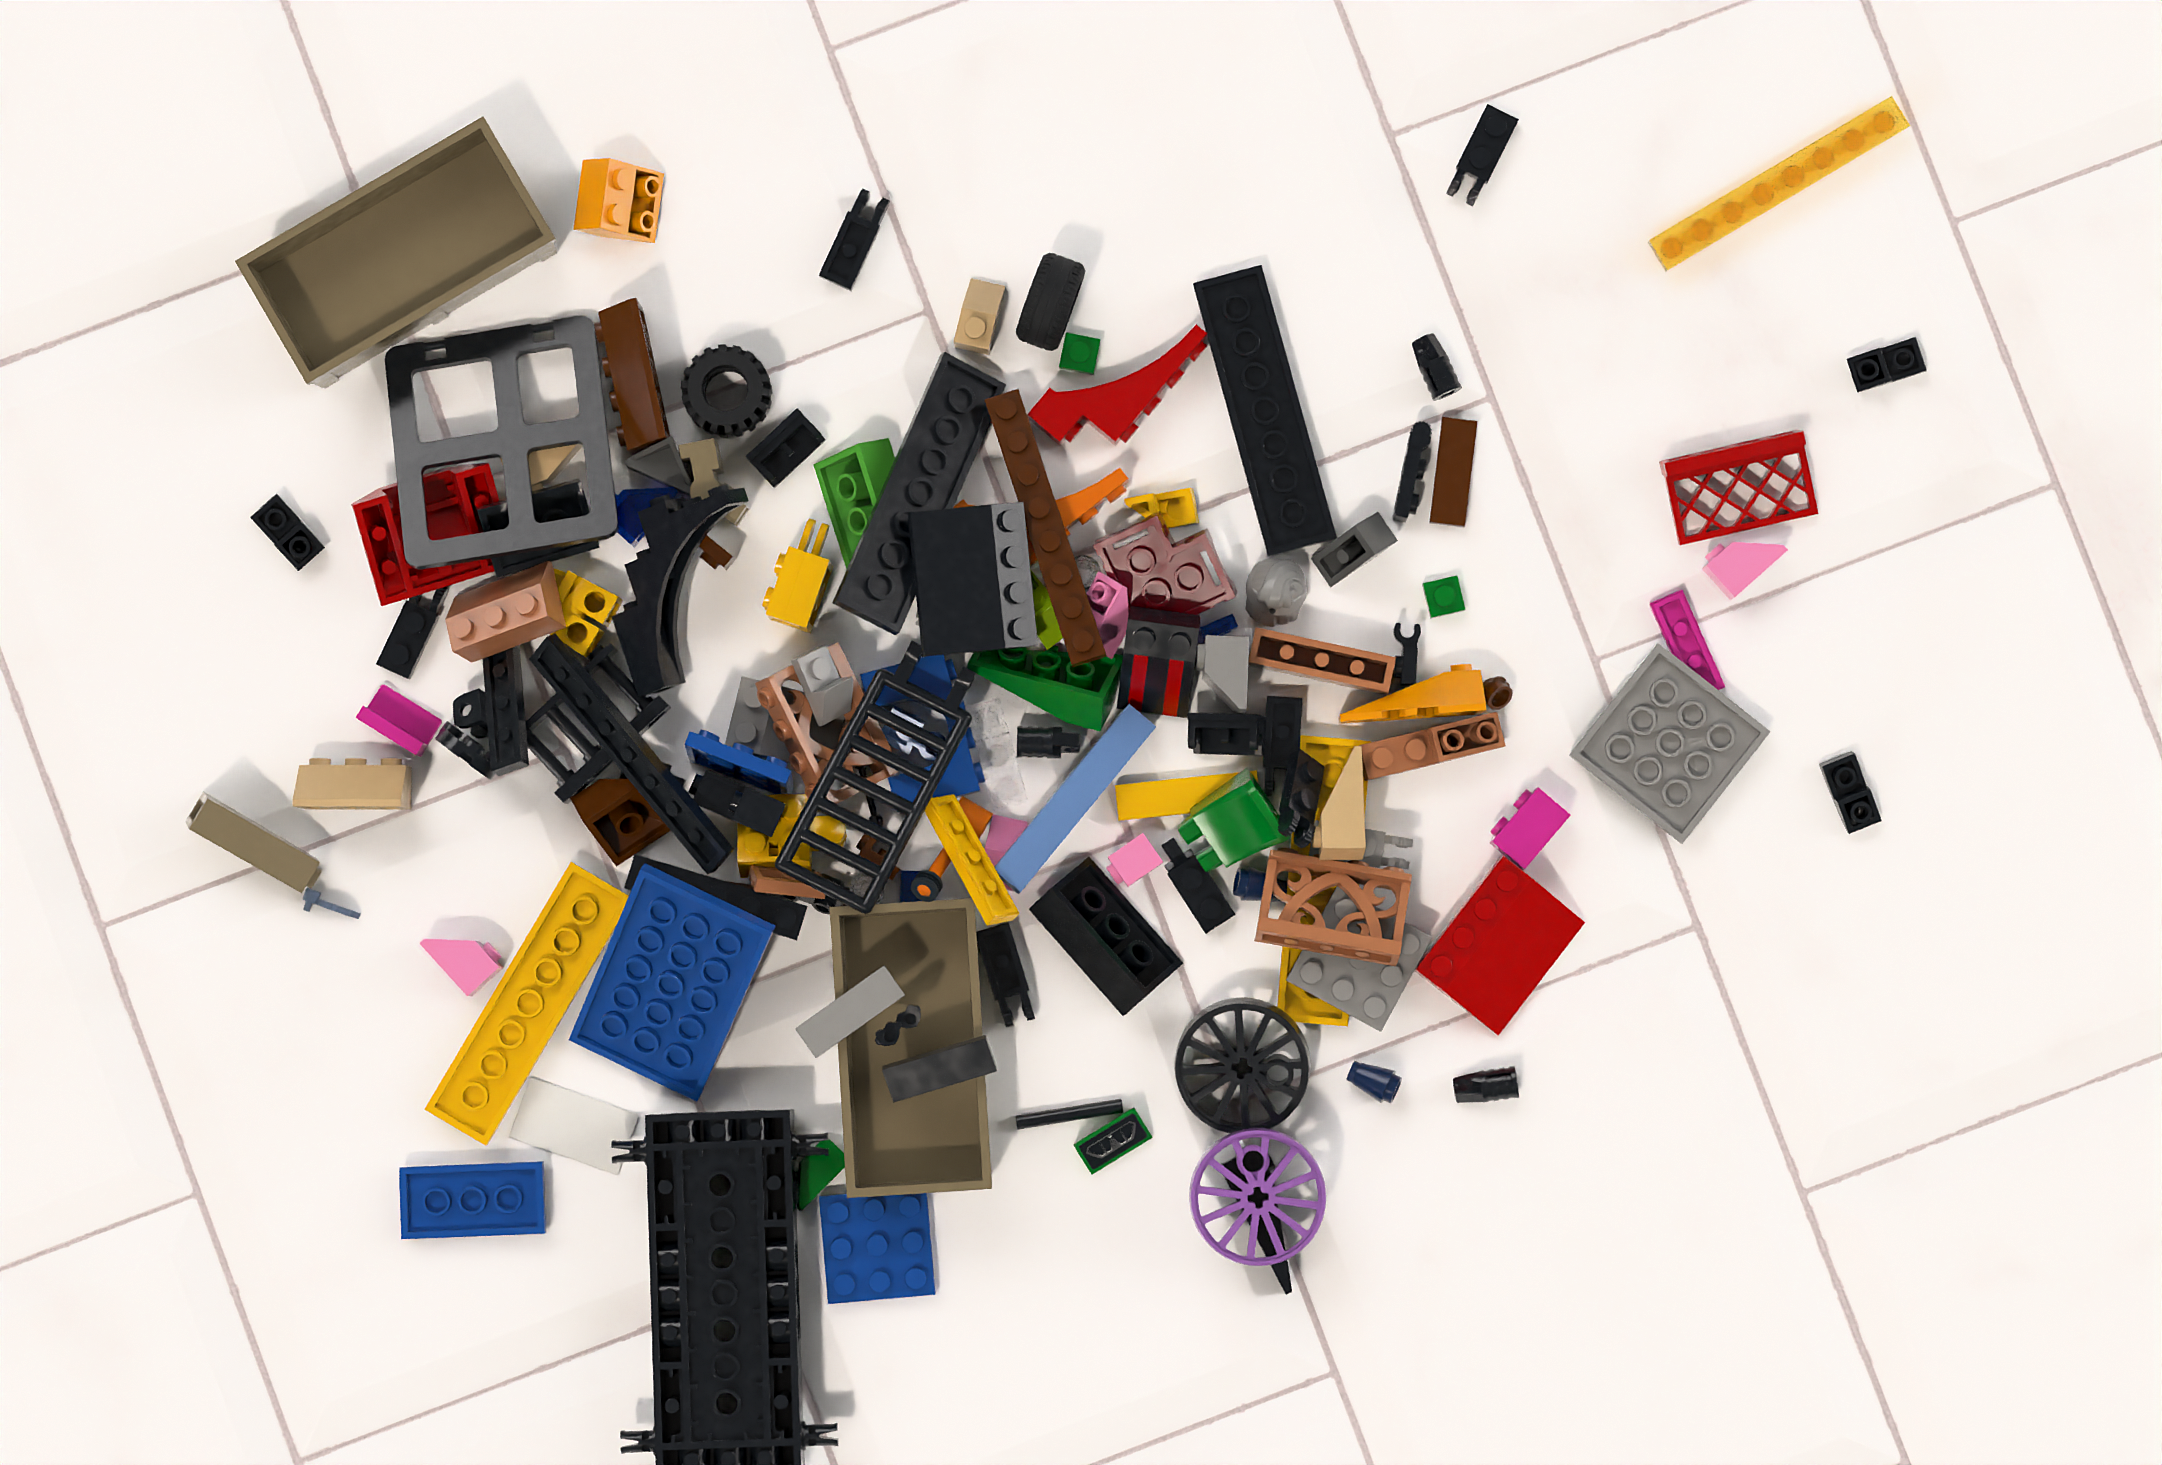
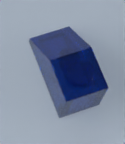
[615,487,682,548]

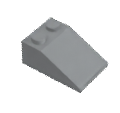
[725,676,845,763]

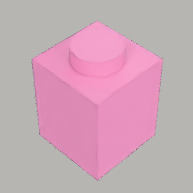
[1106,833,1163,887]

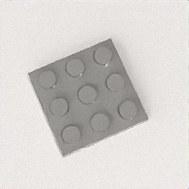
[1286,886,1432,1032]

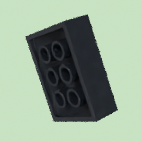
[908,502,1038,657]

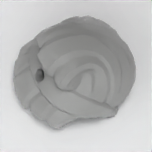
[1245,558,1307,627]

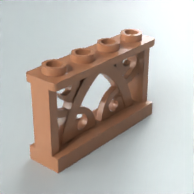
[755,642,899,811]
[1254,848,1412,966]

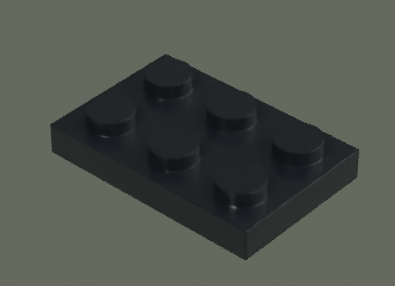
[476,478,600,578]

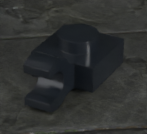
[1393,623,1421,686]

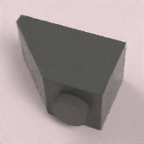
[1311,512,1398,588]

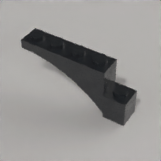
[624,854,808,941]

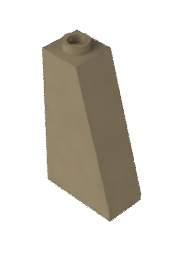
[185,791,321,893]

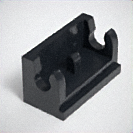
[745,408,826,489]
[1187,713,1266,756]

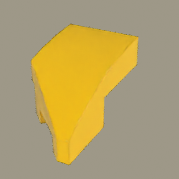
[1124,488,1199,529]

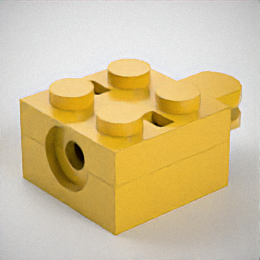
[762,518,834,634]
[737,794,847,878]

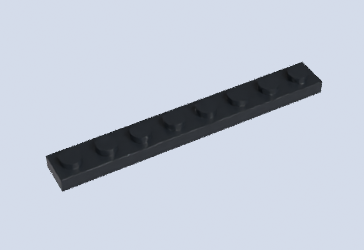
[529,633,734,875]

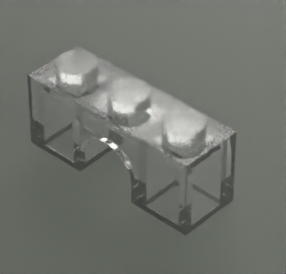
[965,697,1029,812]

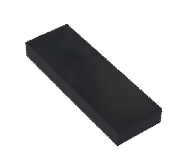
[882,1035,998,1103]

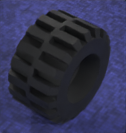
[680,344,773,438]

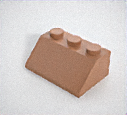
[445,561,566,663]

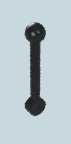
[854,765,883,827]

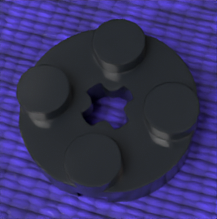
[435,721,495,780]

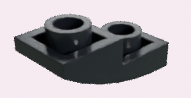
[1846,337,1927,393]
[250,493,325,571]
[1819,751,1882,834]

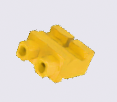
[550,568,624,658]

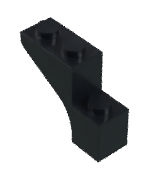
[688,770,786,837]

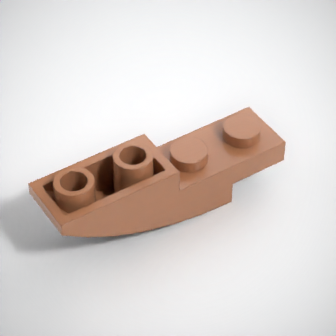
[1359,712,1506,781]

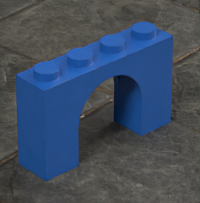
[860,655,985,814]

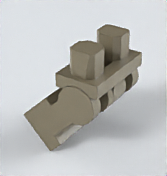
[678,438,750,527]

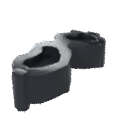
[875,1004,921,1046]

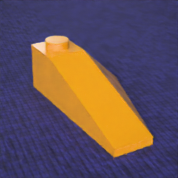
[1338,664,1487,724]

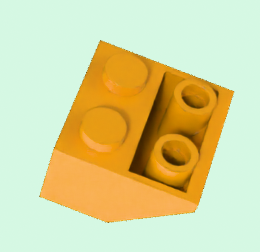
[573,158,664,243]

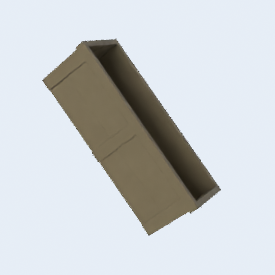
[235,116,557,389]
[829,898,992,1198]

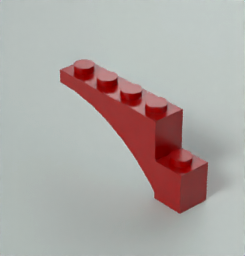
[1027,324,1208,446]

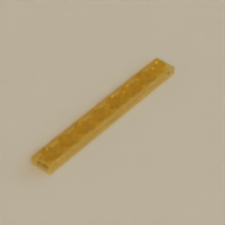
[1647,96,1910,272]

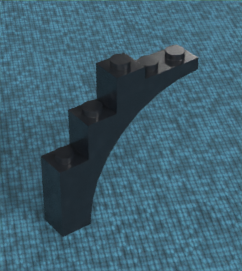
[611,484,749,697]

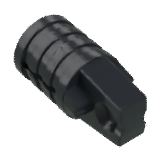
[1412,333,1462,401]
[1017,726,1080,759]
[1453,1066,1519,1103]

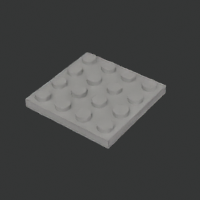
[1569,643,1771,844]

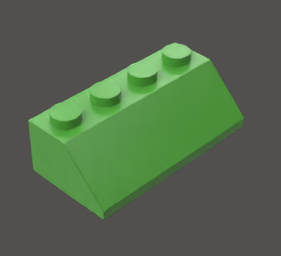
[813,438,895,569]

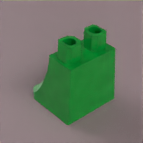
[1177,767,1290,872]

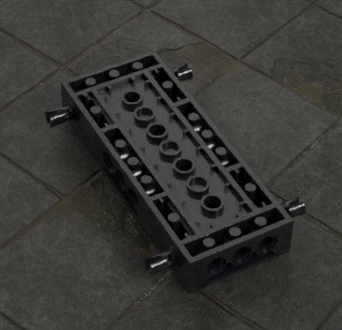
[611,1109,839,1465]

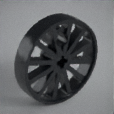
[1174,997,1311,1133]

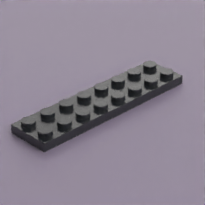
[1193,265,1337,557]
[832,352,1006,635]

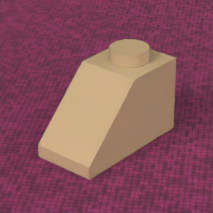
[954,278,1005,355]

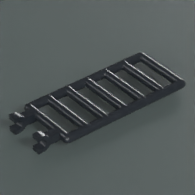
[775,641,976,914]

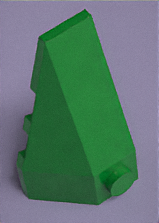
[967,646,1123,732]

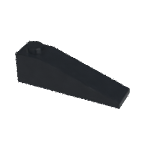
[1221,1150,1292,1295]

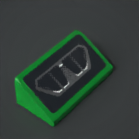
[1073,1107,1153,1175]

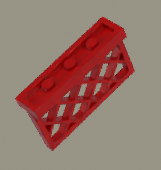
[1659,429,1819,545]

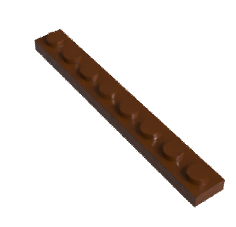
[984,389,1107,667]

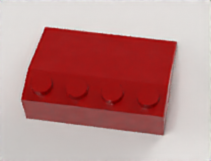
[1414,856,1585,1036]

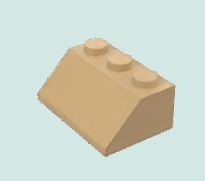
[293,758,412,810]

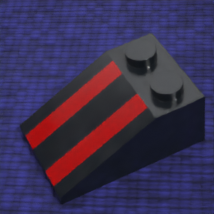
[1116,606,1201,718]

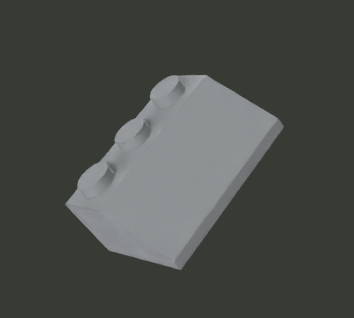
[1195,635,1249,714]

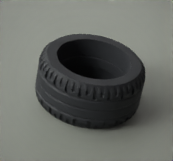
[1015,253,1086,351]

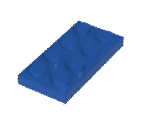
[399,1161,546,1239]

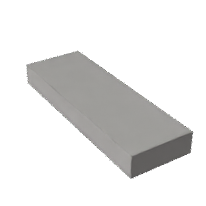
[795,965,905,1058]

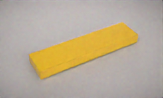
[1115,770,1258,821]
[924,794,1020,926]

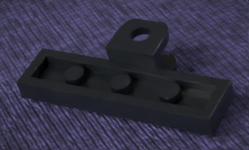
[453,645,529,776]

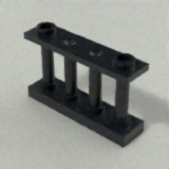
[525,643,672,805]

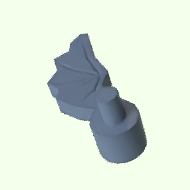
[302,888,361,919]

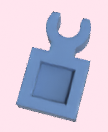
[882,705,945,761]

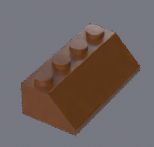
[594,298,670,454]

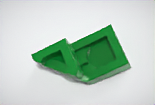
[796,1139,845,1212]

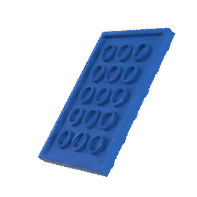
[568,863,776,1102]

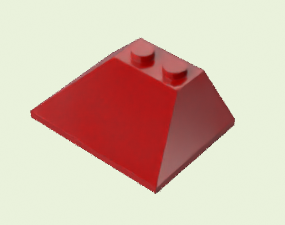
[351,462,500,606]

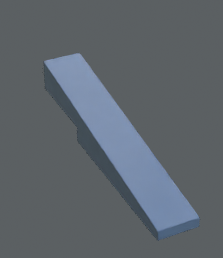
[994,704,1156,894]

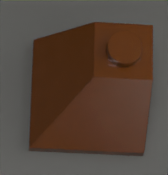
[570,779,671,867]

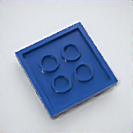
[684,729,794,794]
[819,1193,936,1304]

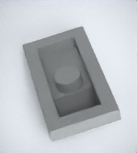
[791,645,853,726]

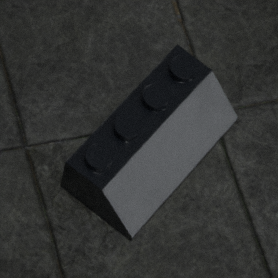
[1029,857,1183,1016]

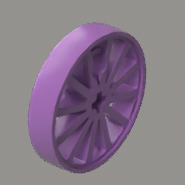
[1189,1128,1327,1266]

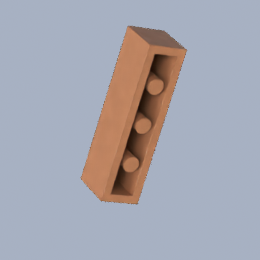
[1248,627,1396,695]

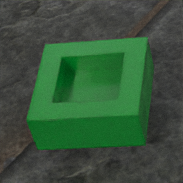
[1059,332,1101,375]
[1422,575,1466,619]

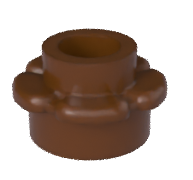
[1483,676,1513,710]

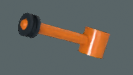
[911,796,993,902]

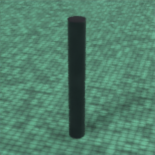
[1015,1099,1124,1130]

